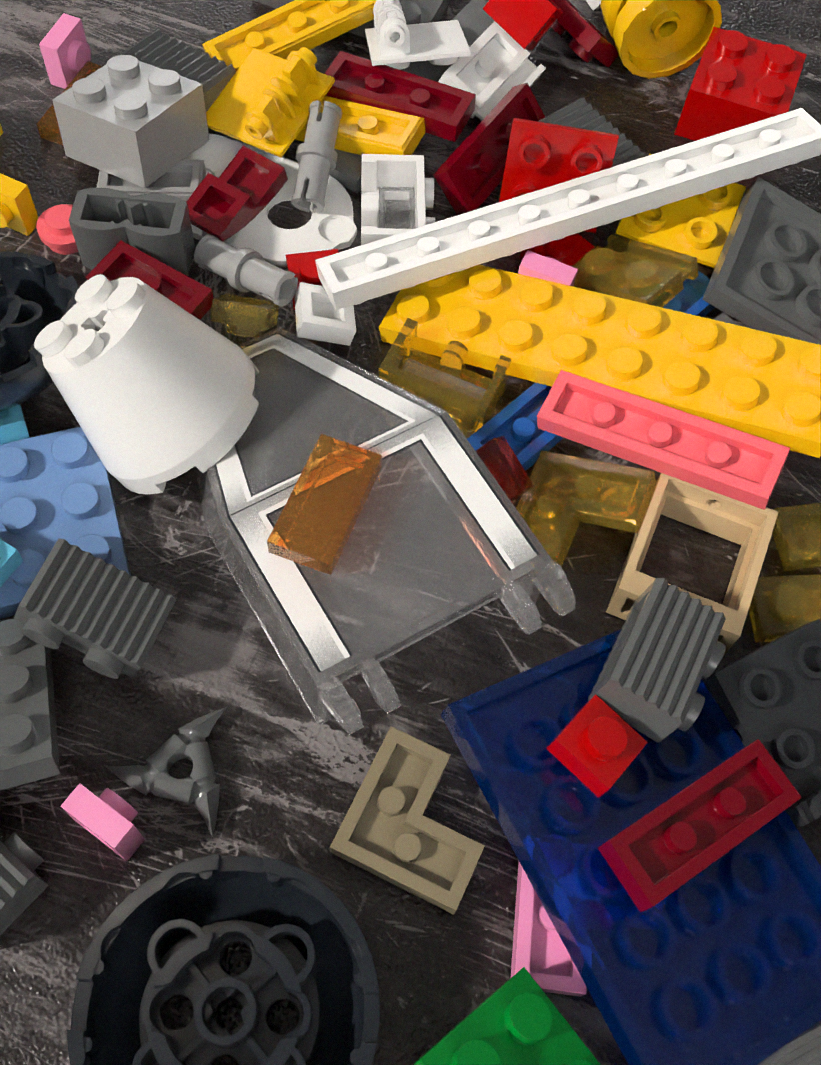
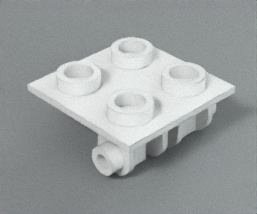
[365,0,471,70]

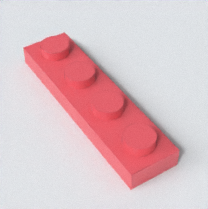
[537,370,790,510]

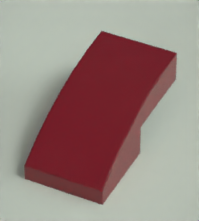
[186,145,288,241]

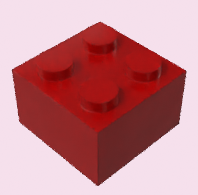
[674,27,807,141]

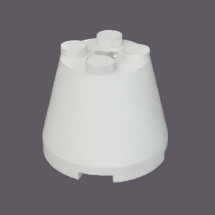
[34,274,259,494]

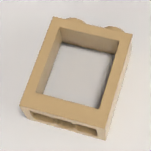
[606,473,779,656]

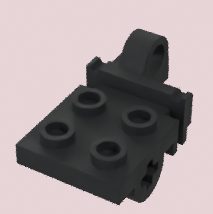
[705,619,821,827]

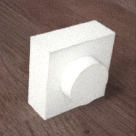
[294,282,356,346]

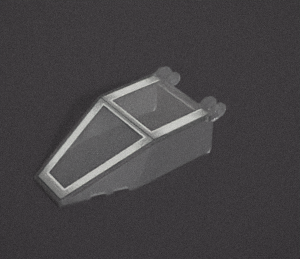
[196,327,576,734]

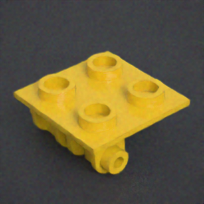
[206,47,335,158]
[615,154,746,268]

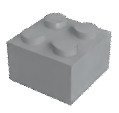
[52,54,209,188]

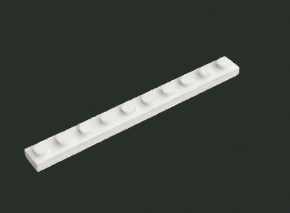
[315,108,821,310]

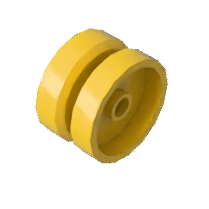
[600,0,722,79]

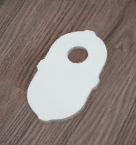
[183,133,357,268]

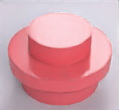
[36,204,78,255]

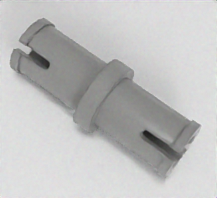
[291,100,342,213]
[194,235,298,306]

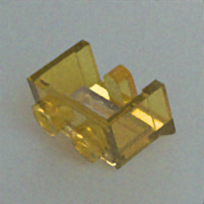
[379,318,512,436]

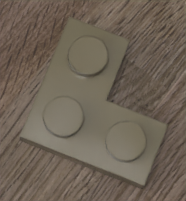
[330,726,485,915]

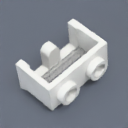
[361,154,435,245]

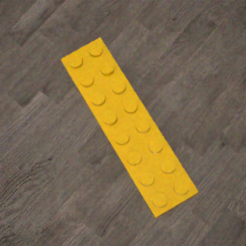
[379,265,821,458]

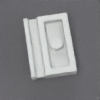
[438,21,546,121]

